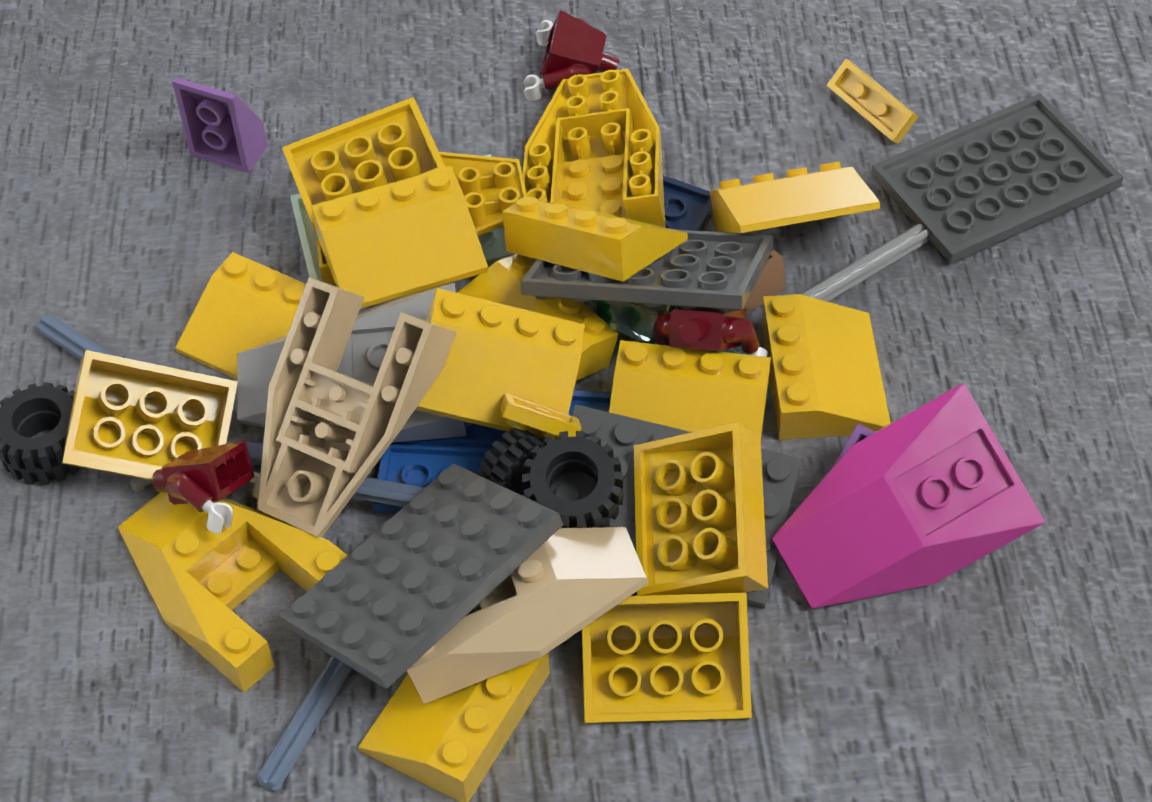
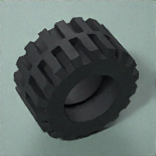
[0,382,79,485]
[522,431,624,528]

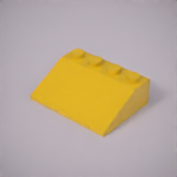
[282,97,446,233]
[709,161,881,233]
[311,166,488,309]
[502,197,688,282]
[175,252,306,380]
[457,254,618,381]
[415,288,585,440]
[761,294,891,440]
[609,340,771,437]
[62,350,238,481]
[634,422,768,596]
[582,593,752,723]
[358,652,550,802]

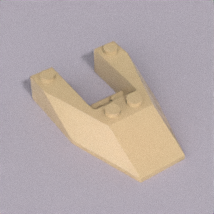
[258,277,457,537]
[407,527,649,704]

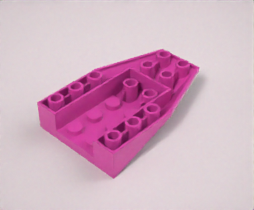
[770,383,1046,609]

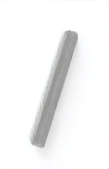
[800,224,929,302]

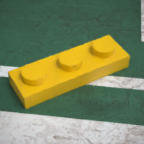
[826,59,919,144]

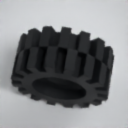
[477,428,544,495]

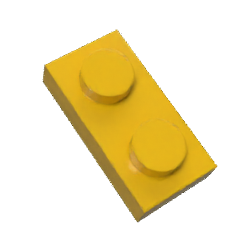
[500,393,582,440]

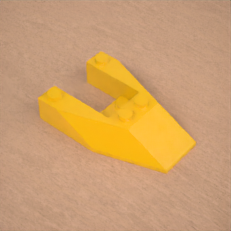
[118,491,348,693]

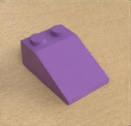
[172,77,268,173]

